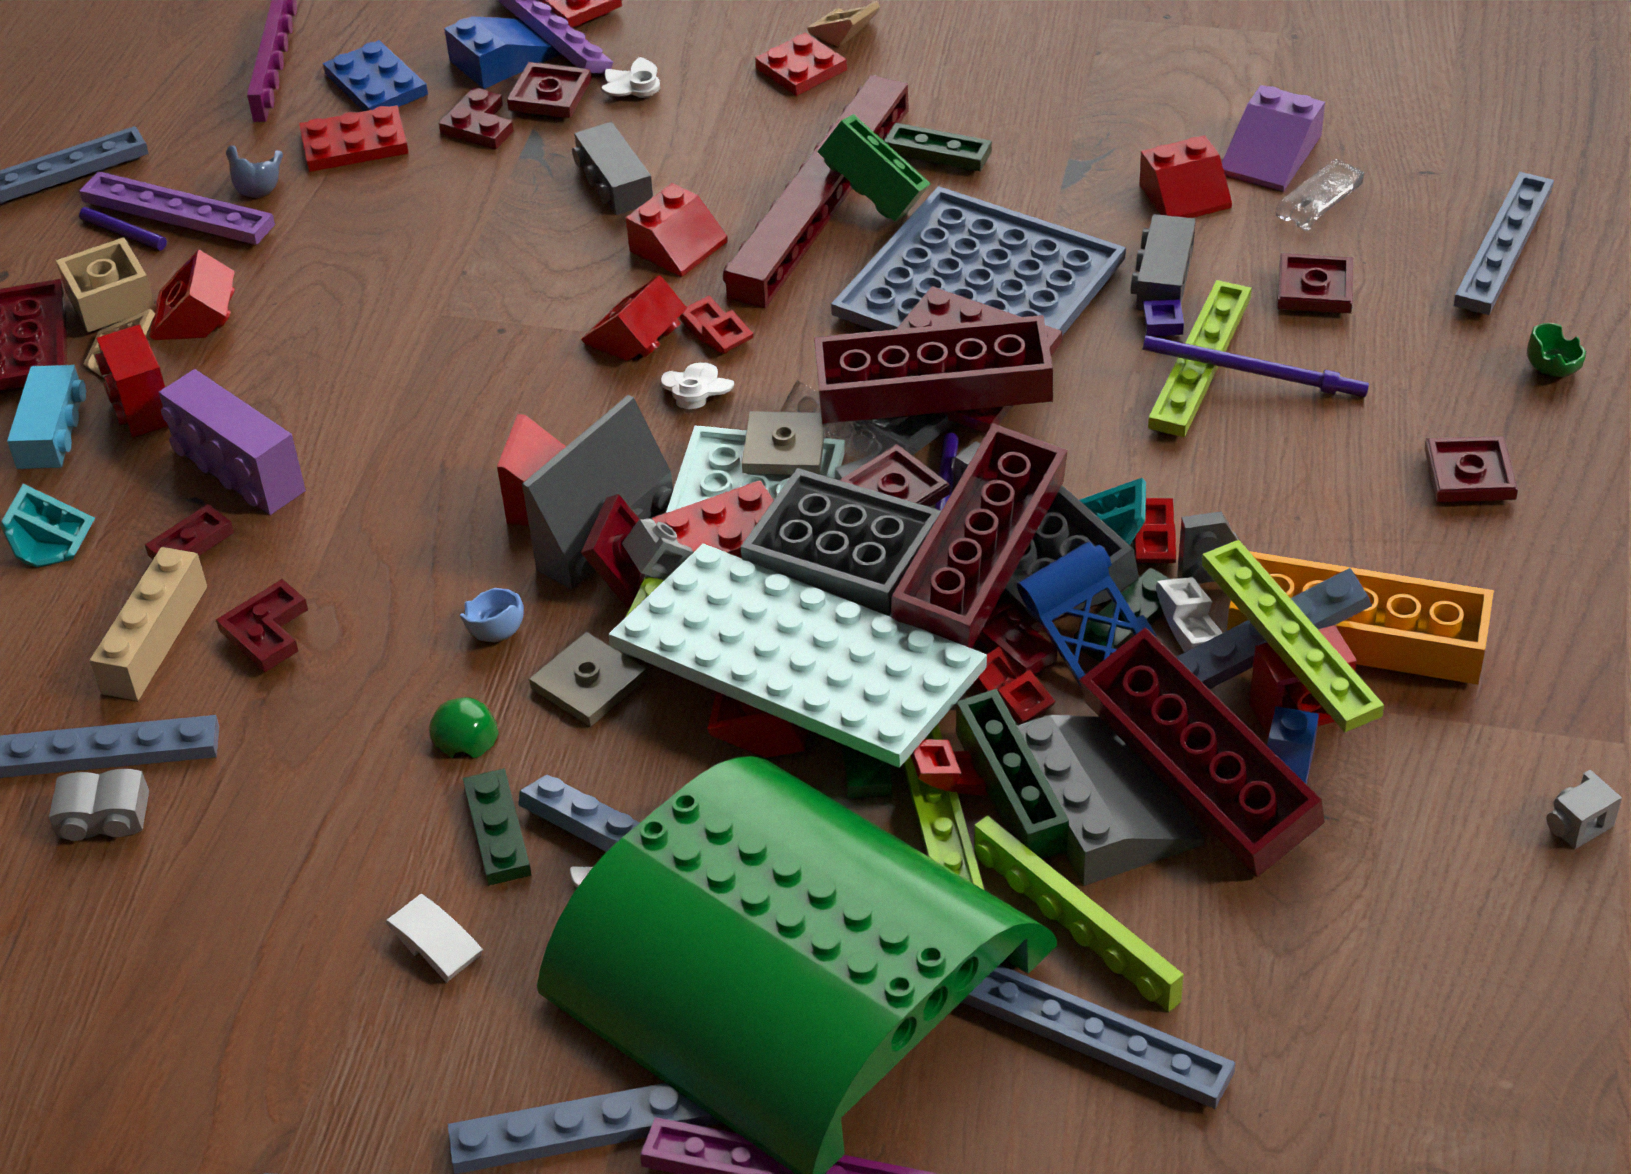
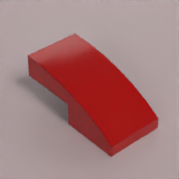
[679,295,754,354]
[1134,498,1176,563]
[973,646,1056,724]
[910,739,989,796]

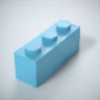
[7,365,86,469]

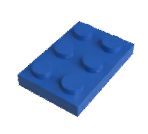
[323,40,428,111]

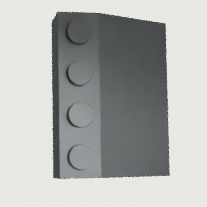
[522,395,673,590]
[741,468,941,617]
[1004,485,1139,622]
[1017,715,1205,886]

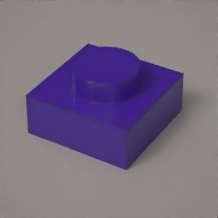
[1143,300,1184,336]

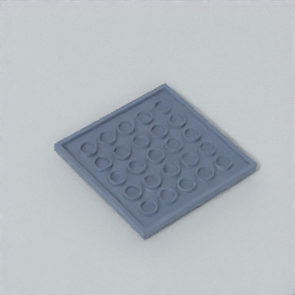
[831,186,1126,336]

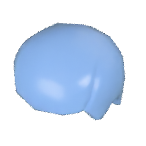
[460,588,524,643]

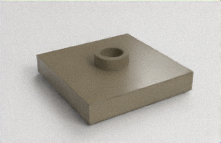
[742,411,826,475]
[529,632,647,727]

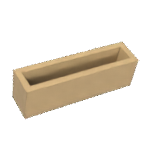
[89,547,207,701]

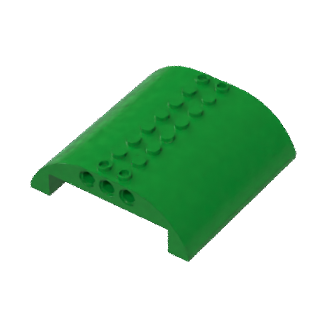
[537,756,1057,1174]

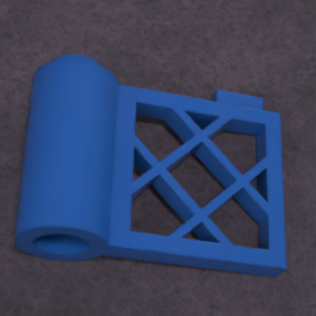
[1017,542,1157,689]

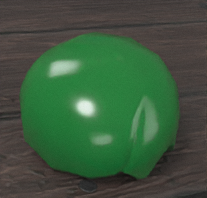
[1527,323,1586,377]
[429,697,499,758]

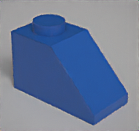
[1267,706,1319,785]

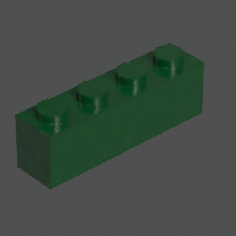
[955,689,1069,859]

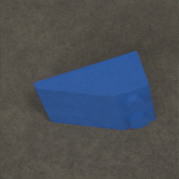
[444,16,561,89]

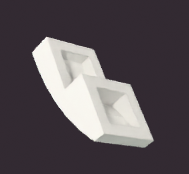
[1156,577,1222,652]
[386,894,483,983]

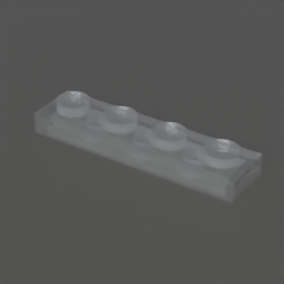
[779,380,917,460]

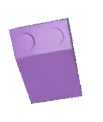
[1222,85,1325,192]

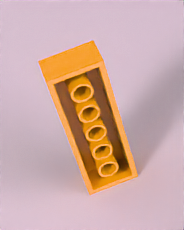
[1227,551,1494,685]

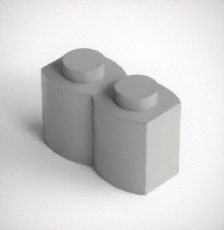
[49,769,149,841]

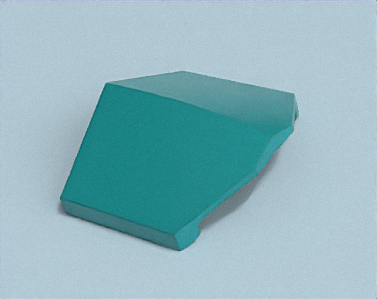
[1080,477,1146,545]
[0,484,95,567]

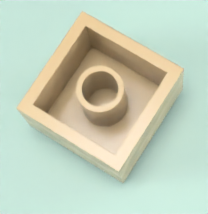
[56,237,156,332]

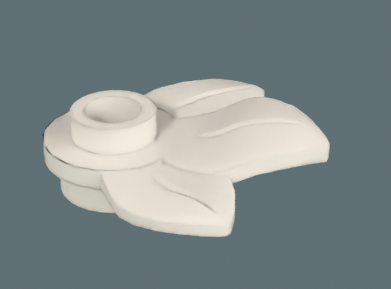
[601,57,660,98]
[661,363,734,409]

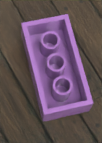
[159,369,306,515]

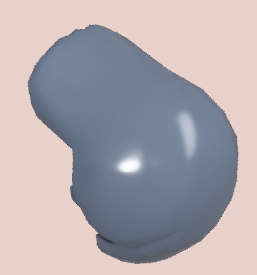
[226,145,283,198]

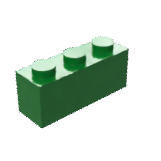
[817,114,931,222]

